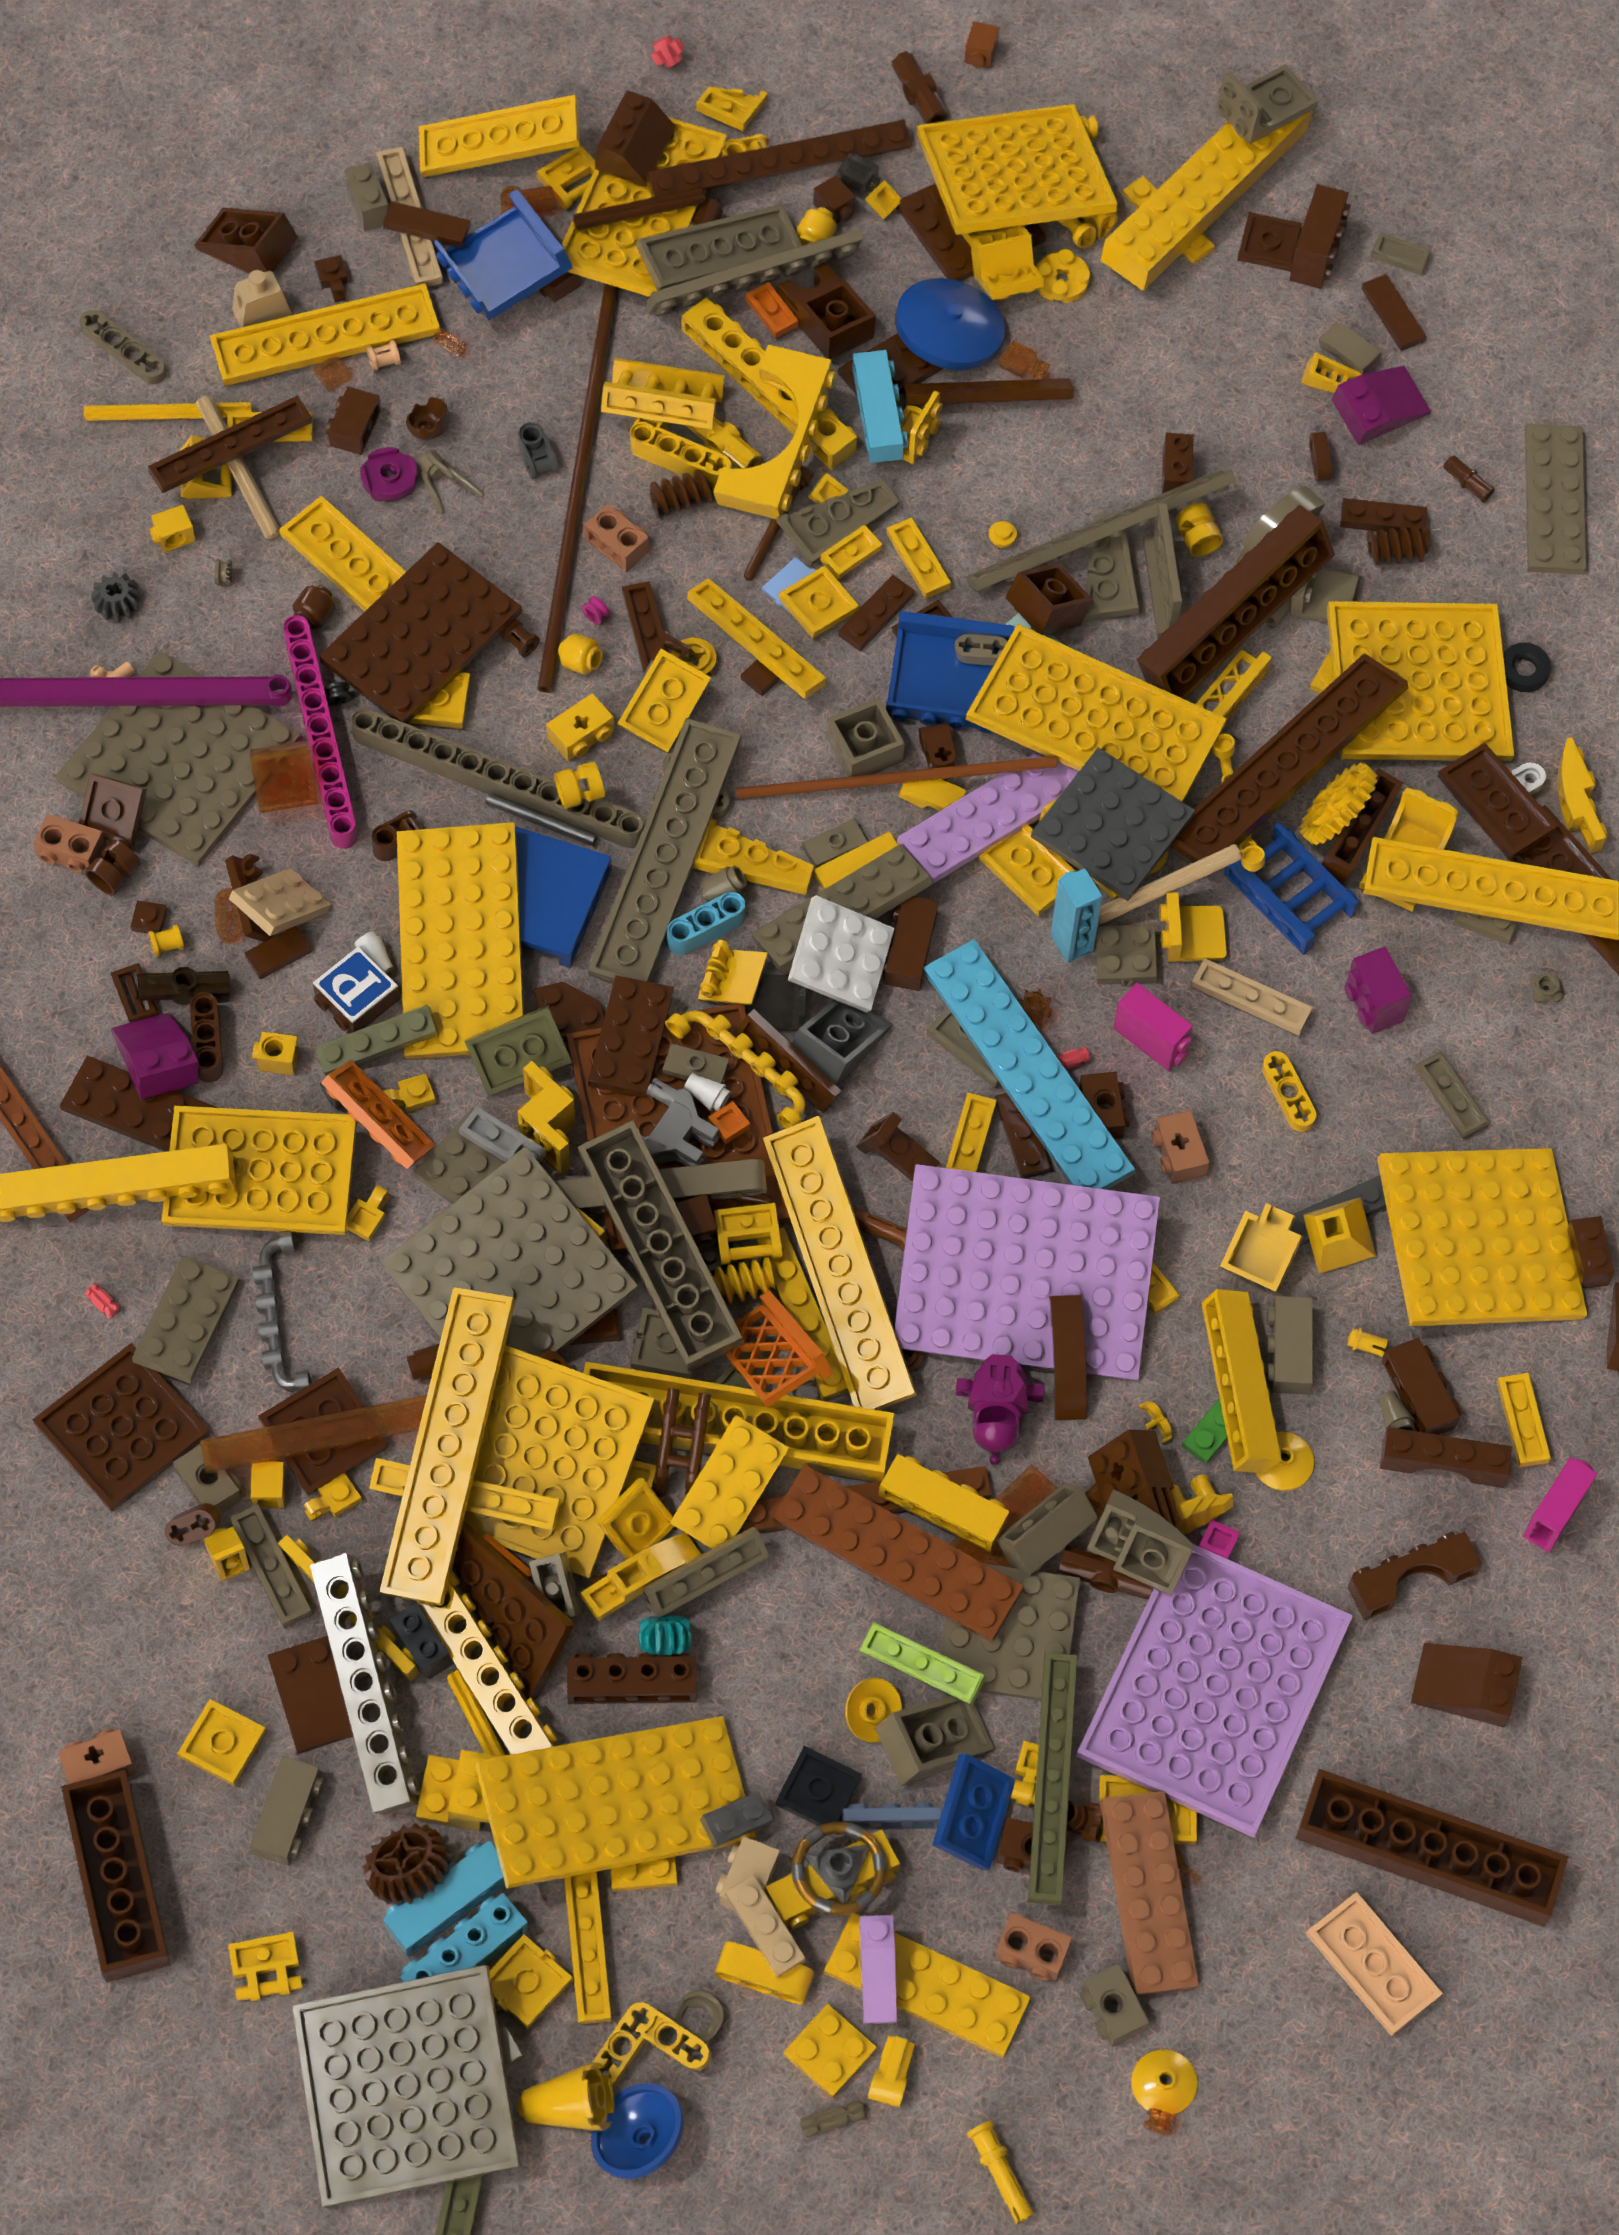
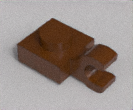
[314,255,349,302]

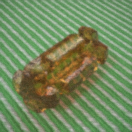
[433,328,467,357]

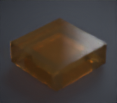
[313,356,352,392]

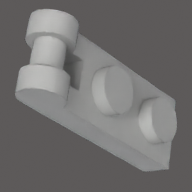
[459,1106,547,1162]

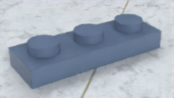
[842,1803,941,1829]

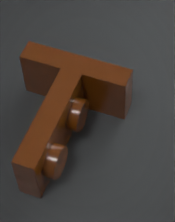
[856,1112,940,1182]

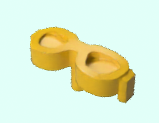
[1138,1401,1172,1444]

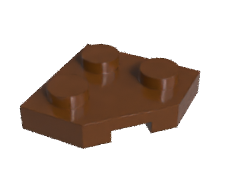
[534,982,604,1041]

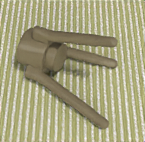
[418,450,484,514]

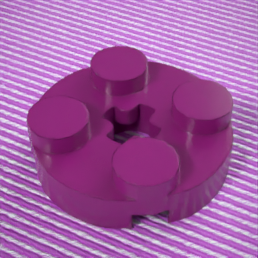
[360,447,418,501]

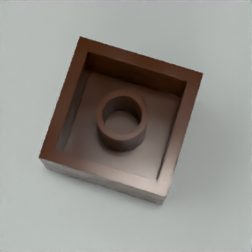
[1006,563,1093,635]

